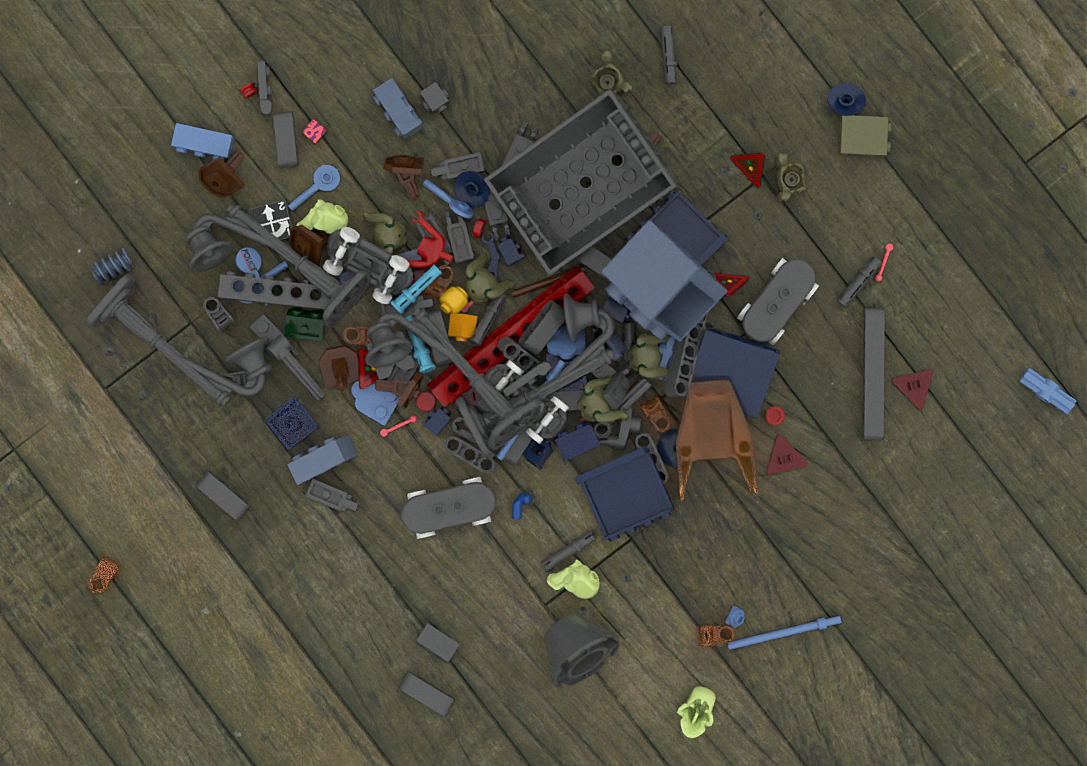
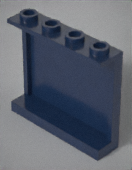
[625,190,728,266]
[687,326,780,418]
[575,445,675,542]

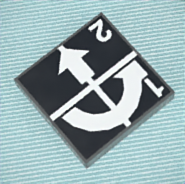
[248,200,293,247]

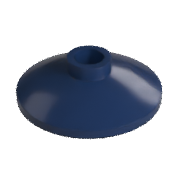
[827,83,866,116]
[454,171,490,207]
[657,429,696,467]

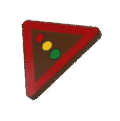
[730,152,765,188]

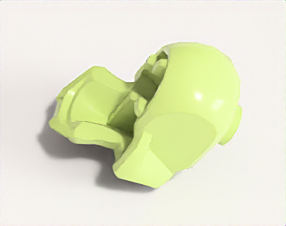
[296,199,348,234]
[547,560,600,599]
[677,686,716,738]

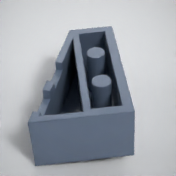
[373,78,424,141]
[287,435,359,485]

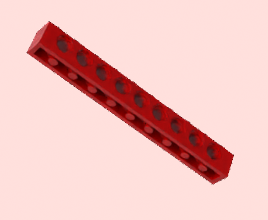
[426,265,595,407]

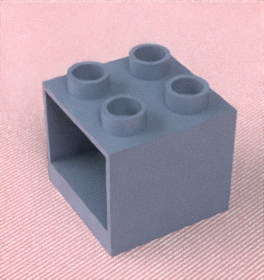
[601,220,727,342]

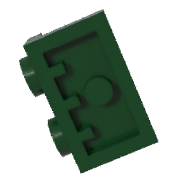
[284,307,324,341]

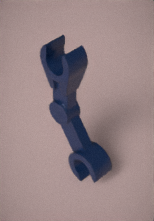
[482,232,500,279]

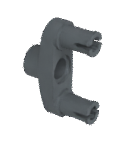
[599,404,643,450]

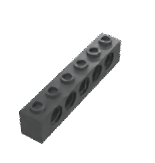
[218,271,331,310]

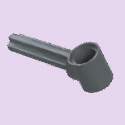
[265,335,325,401]
[592,378,651,438]

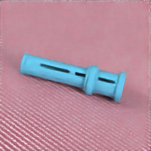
[390,264,442,314]
[405,316,436,374]

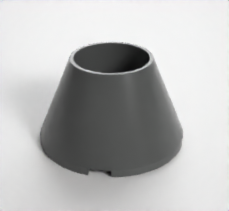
[544,613,620,688]

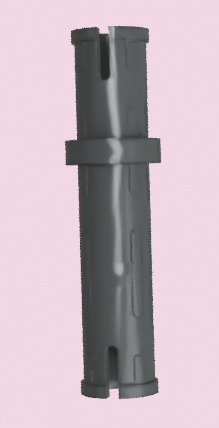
[660,26,677,85]
[837,256,882,308]
[469,294,506,347]
[541,530,596,572]

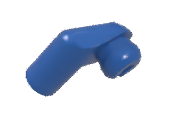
[512,493,532,520]

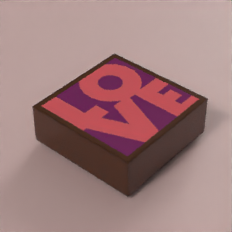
[301,118,328,145]

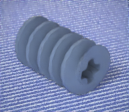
[90,248,134,285]

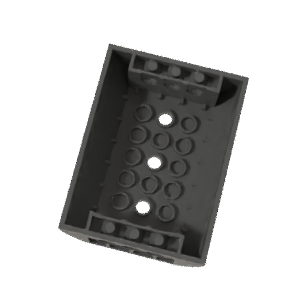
[484,89,677,275]

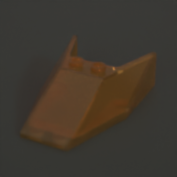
[676,380,758,500]

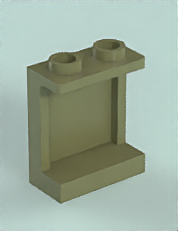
[839,115,891,158]

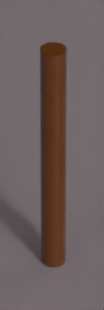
[512,265,586,298]

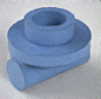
[725,606,745,627]

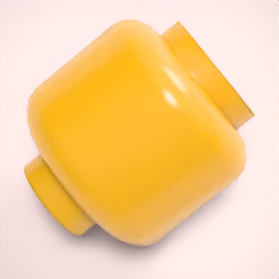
[440,286,468,314]

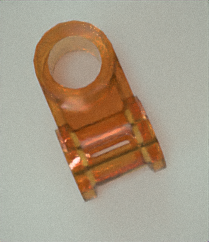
[424,265,455,302]
[343,326,372,346]
[640,395,670,433]
[88,556,121,593]
[697,624,735,646]

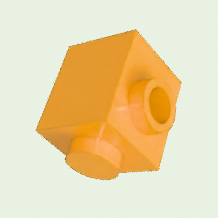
[448,313,477,342]

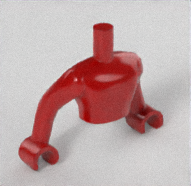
[400,211,454,268]

